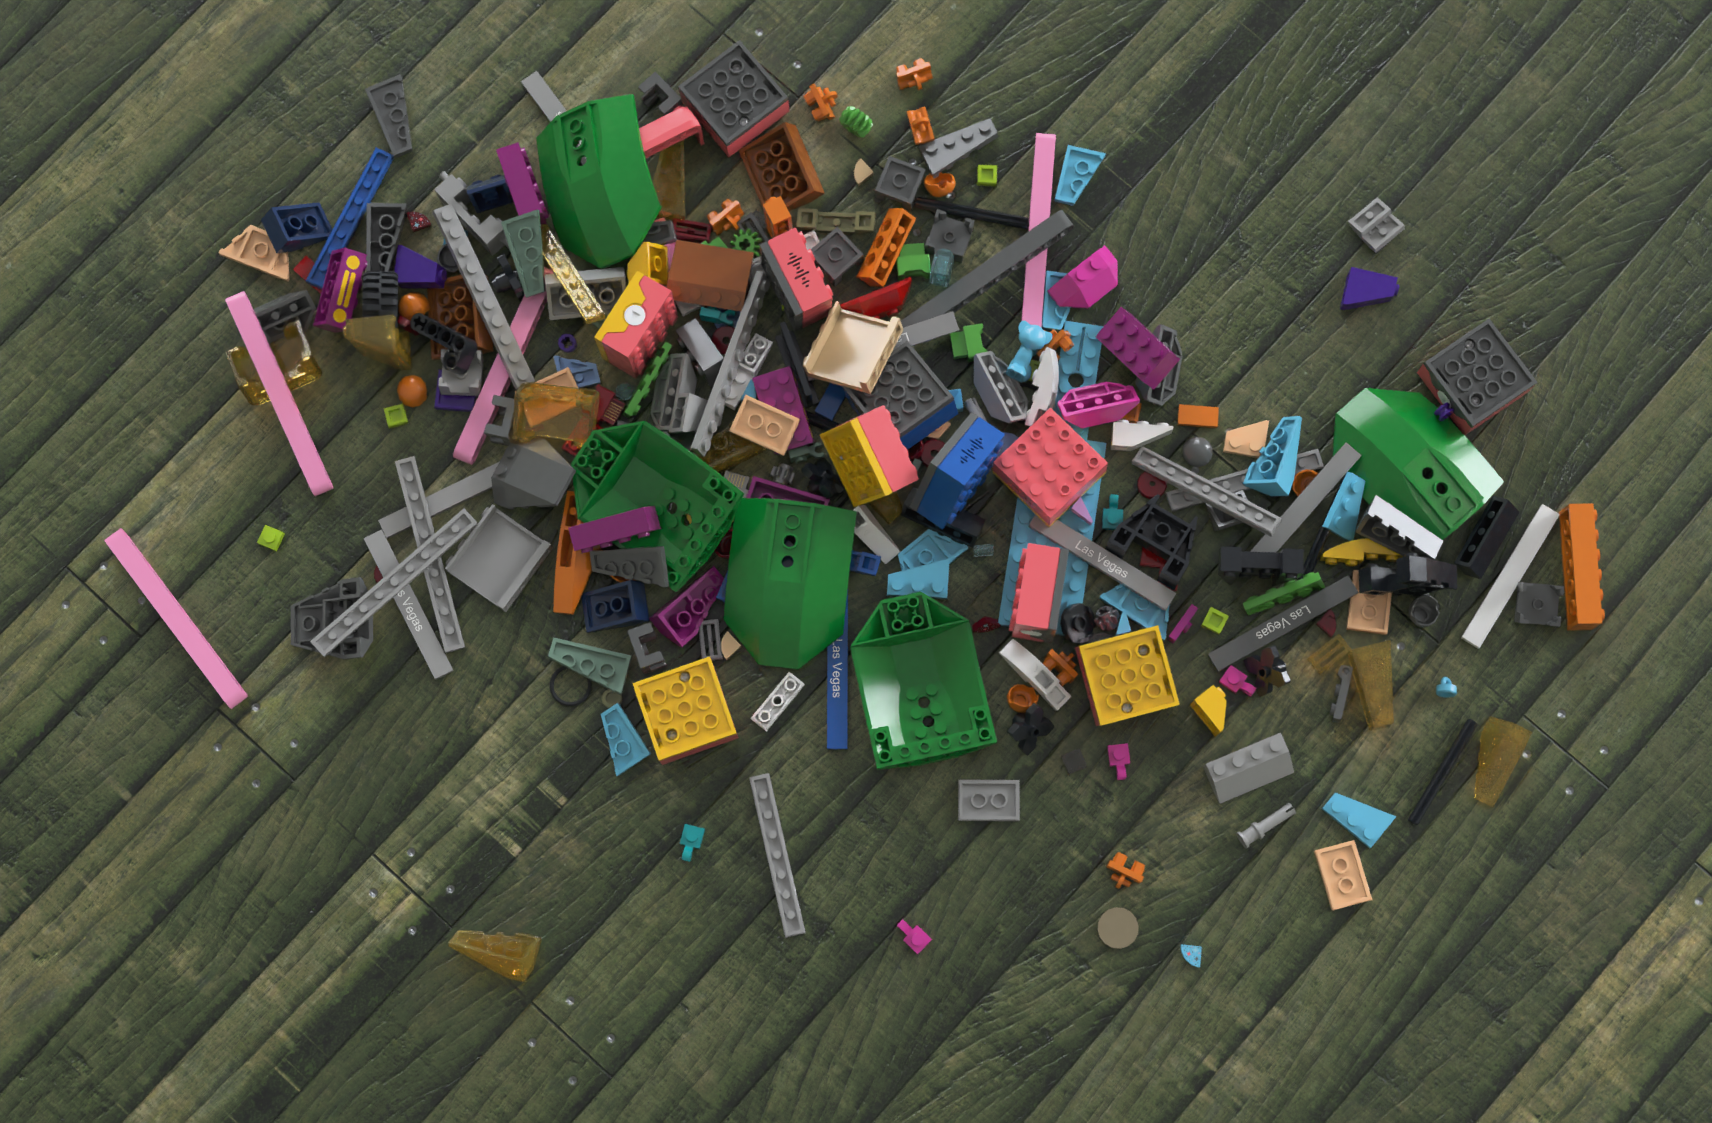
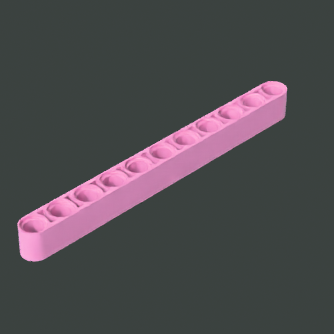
[1021,133,1056,327]
[453,267,558,465]
[225,291,333,497]
[105,528,248,709]

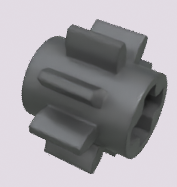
[770,463,795,486]
[1094,606,1120,631]

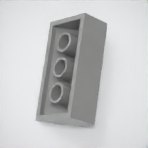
[545,267,626,320]
[1203,733,1294,804]

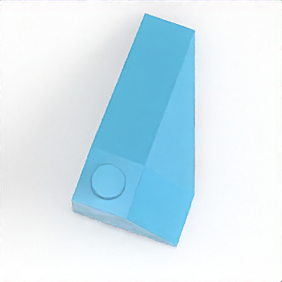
[1243,416,1302,496]

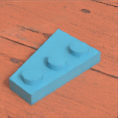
[1054,145,1106,206]
[1041,271,1071,332]
[1323,472,1365,542]
[887,558,950,599]
[601,703,651,776]
[1322,793,1396,849]

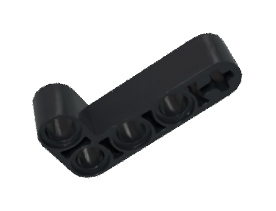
[410,313,477,375]

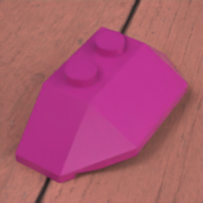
[1047,246,1118,309]
[1057,382,1140,429]

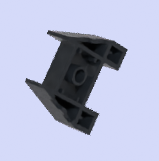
[1105,494,1198,590]
[1218,547,1303,586]
[1359,553,1457,596]

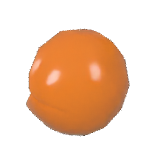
[924,172,956,197]
[398,292,430,321]
[397,375,427,407]
[1292,469,1318,496]
[1007,684,1039,713]

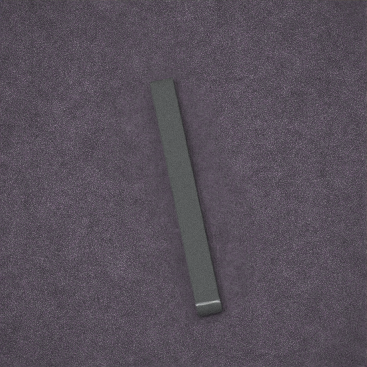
[901,210,1074,328]

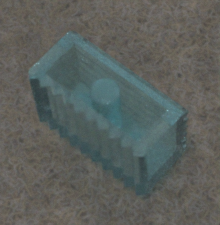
[930,249,954,287]

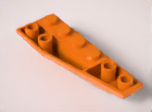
[553,491,602,615]

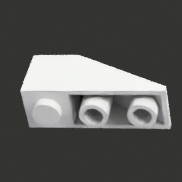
[1111,420,1173,451]
[853,505,901,564]

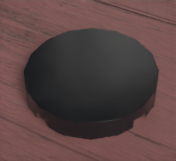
[1060,603,1096,644]

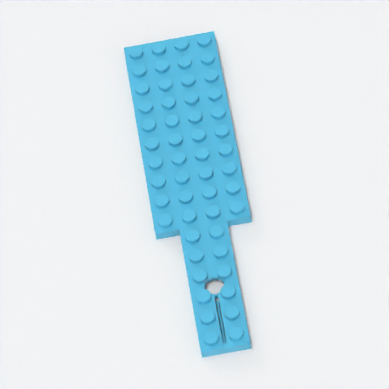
[998,321,1107,636]

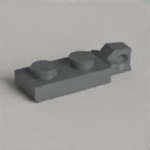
[1329,665,1353,723]

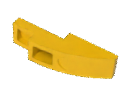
[1320,538,1403,566]

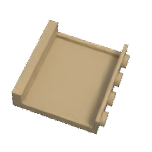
[803,301,904,394]

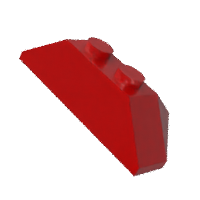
[840,277,912,319]

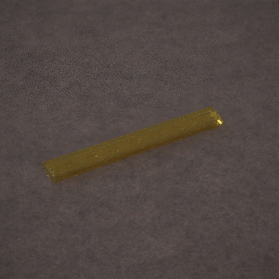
[541,224,606,324]

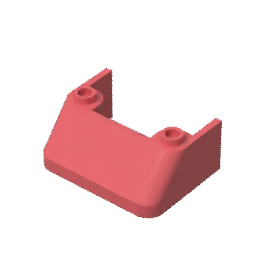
[639,105,704,158]

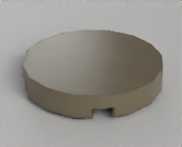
[1097,907,1139,949]

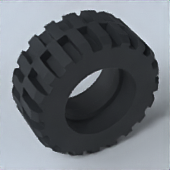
[362,271,398,347]

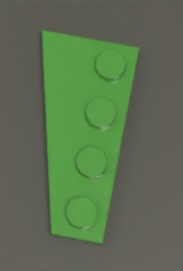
[622,341,672,419]
[1243,572,1326,615]

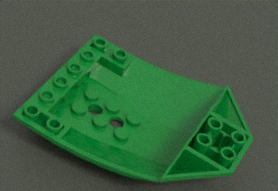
[536,94,662,269]
[1332,388,1504,540]
[571,421,744,592]
[724,498,857,670]
[850,592,997,770]

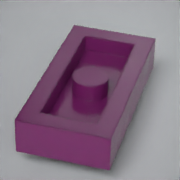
[1167,604,1198,644]

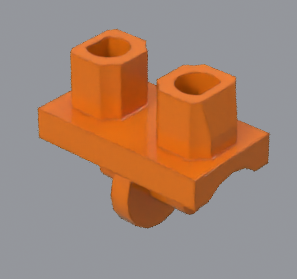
[896,58,933,91]
[803,84,838,121]
[906,107,935,145]
[707,199,744,235]
[1036,329,1074,360]
[1042,649,1078,687]
[1106,852,1145,889]

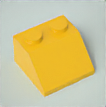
[627,242,669,286]
[1190,685,1226,737]

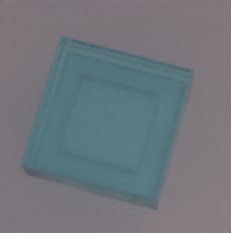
[973,544,994,557]

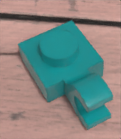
[700,306,736,326]
[1102,494,1123,530]
[680,824,705,862]

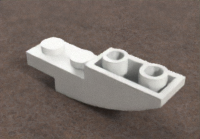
[724,333,773,410]
[1025,347,1059,427]
[999,639,1071,711]

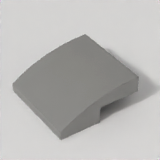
[1348,197,1405,253]

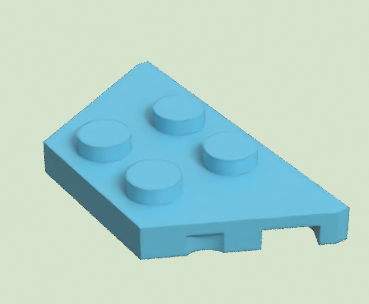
[898,529,968,571]
[1099,584,1170,641]

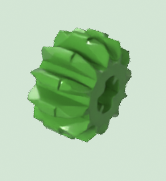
[839,106,873,137]
[730,229,763,261]

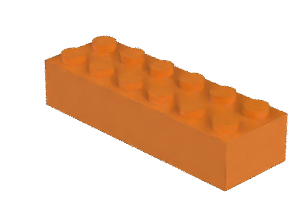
[1559,503,1605,631]

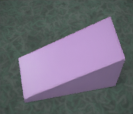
[1071,496,1093,526]

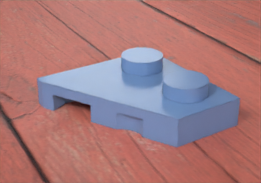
[554,355,601,390]

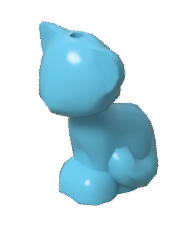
[1006,321,1053,382]

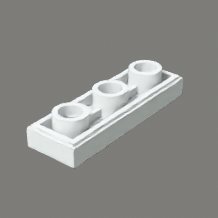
[751,672,805,732]

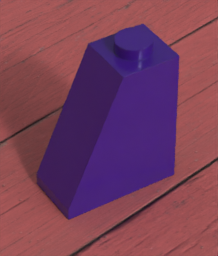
[394,245,447,289]
[1340,267,1399,310]

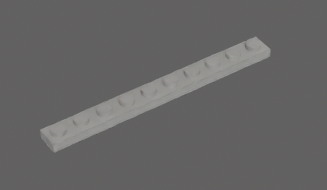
[432,204,535,390]
[691,271,770,457]
[395,456,465,653]
[310,508,478,657]

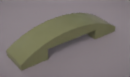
[796,208,876,234]

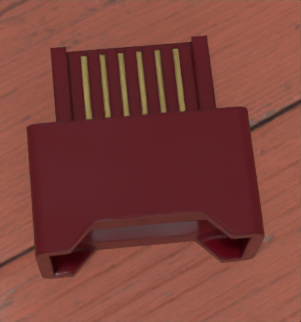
[581,384,626,427]

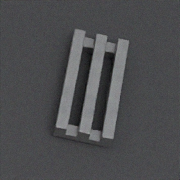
[699,619,723,661]

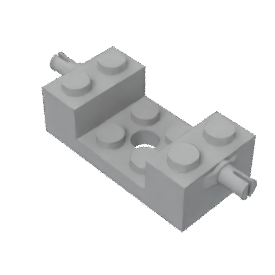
[434,171,510,256]

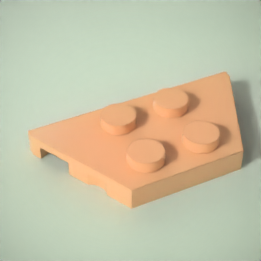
[218,225,289,282]

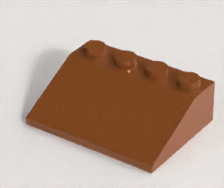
[739,122,825,211]
[667,240,754,311]
[427,275,493,360]

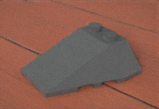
[491,434,576,510]
[291,577,373,659]

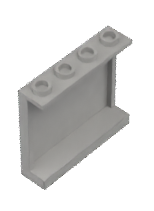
[445,504,553,612]

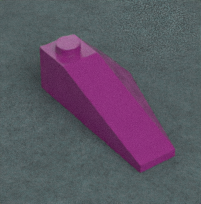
[649,566,724,647]

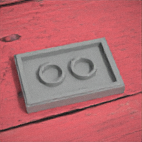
[958,780,1020,821]

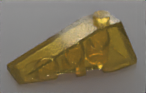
[448,930,541,982]

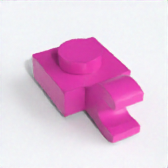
[1219,665,1257,697]
[1107,743,1130,780]
[897,919,932,954]

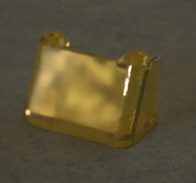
[343,315,412,371]
[226,320,322,405]
[513,382,600,449]

